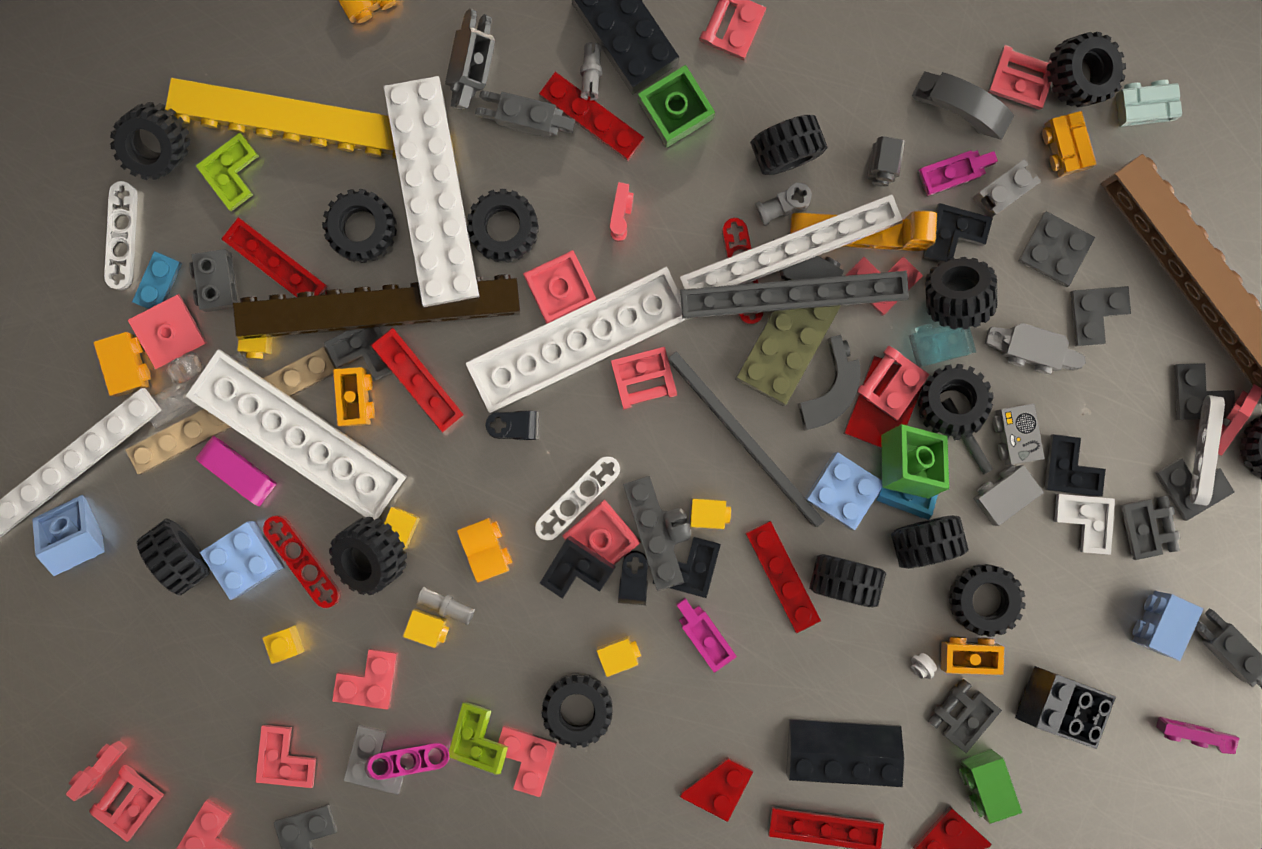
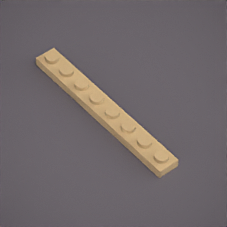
[125,347,337,475]

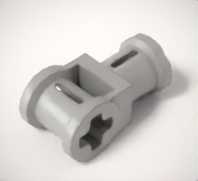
[755,183,812,226]

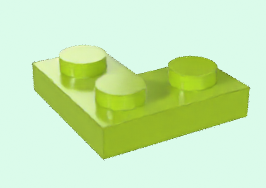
[196,133,259,212]
[449,702,508,775]

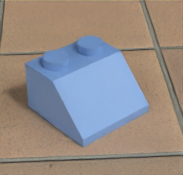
[32,495,105,576]

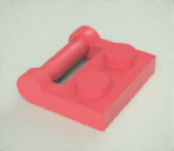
[699,0,766,60]
[988,45,1052,110]
[610,182,634,242]
[857,346,930,421]
[611,347,677,410]
[89,765,164,842]

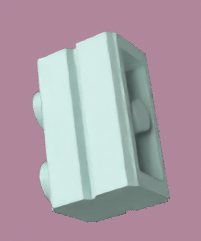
[1116,80,1182,127]

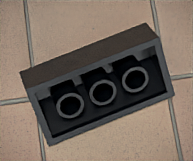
[786,719,904,787]

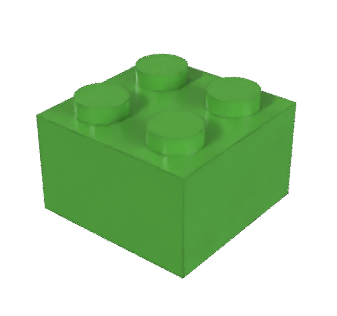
[638,65,715,148]
[881,424,949,499]
[959,749,1022,824]

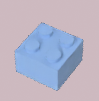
[805,452,882,530]
[200,521,285,600]
[1132,591,1203,661]

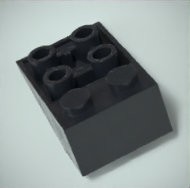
[1015,666,1116,749]

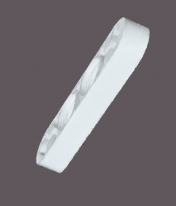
[104,181,138,290]
[1190,395,1225,506]
[535,456,620,541]

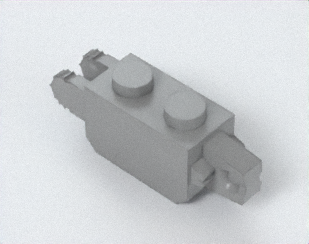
[985,323,1086,374]

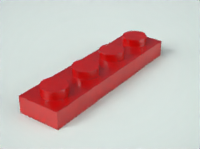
[539,72,644,161]
[221,217,328,297]
[370,328,464,433]
[745,521,821,634]
[768,807,884,849]

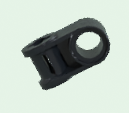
[485,411,539,440]
[618,550,648,606]

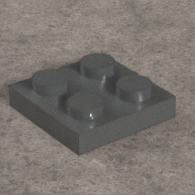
[1018,211,1095,287]

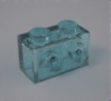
[909,324,976,367]

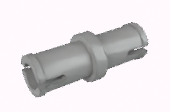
[580,42,602,100]
[416,587,475,625]

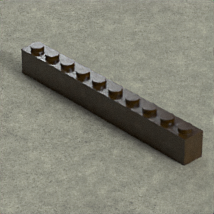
[233,274,520,340]

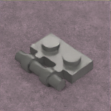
[1121,496,1181,560]
[928,679,1002,753]

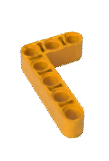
[790,211,937,251]

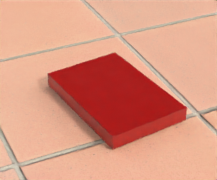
[843,355,923,448]

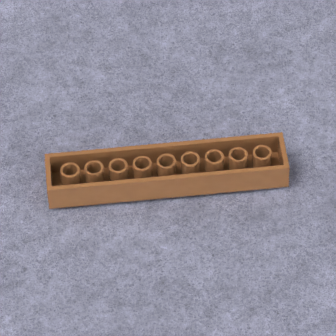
[1100,154,1262,397]

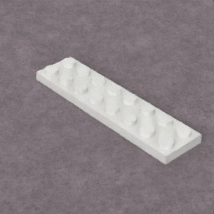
[384,76,480,307]
[466,267,689,414]
[186,349,407,520]

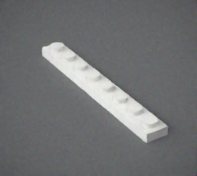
[680,194,903,289]
[0,388,162,538]

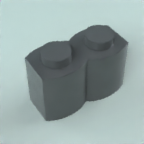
[867,136,905,186]

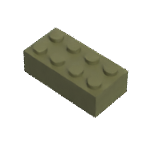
[735,279,841,406]

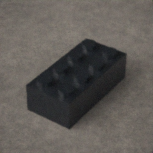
[571,0,679,95]

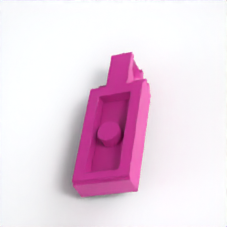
[918,150,998,197]
[676,598,737,673]
[1156,717,1240,754]

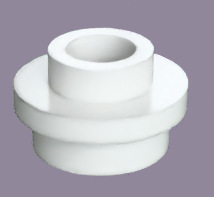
[911,653,937,680]

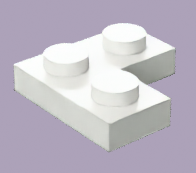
[1054,494,1115,555]

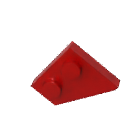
[680,758,753,822]
[913,806,992,849]

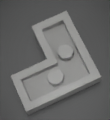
[344,725,406,795]

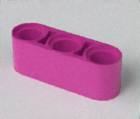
[195,436,277,507]
[365,743,449,780]

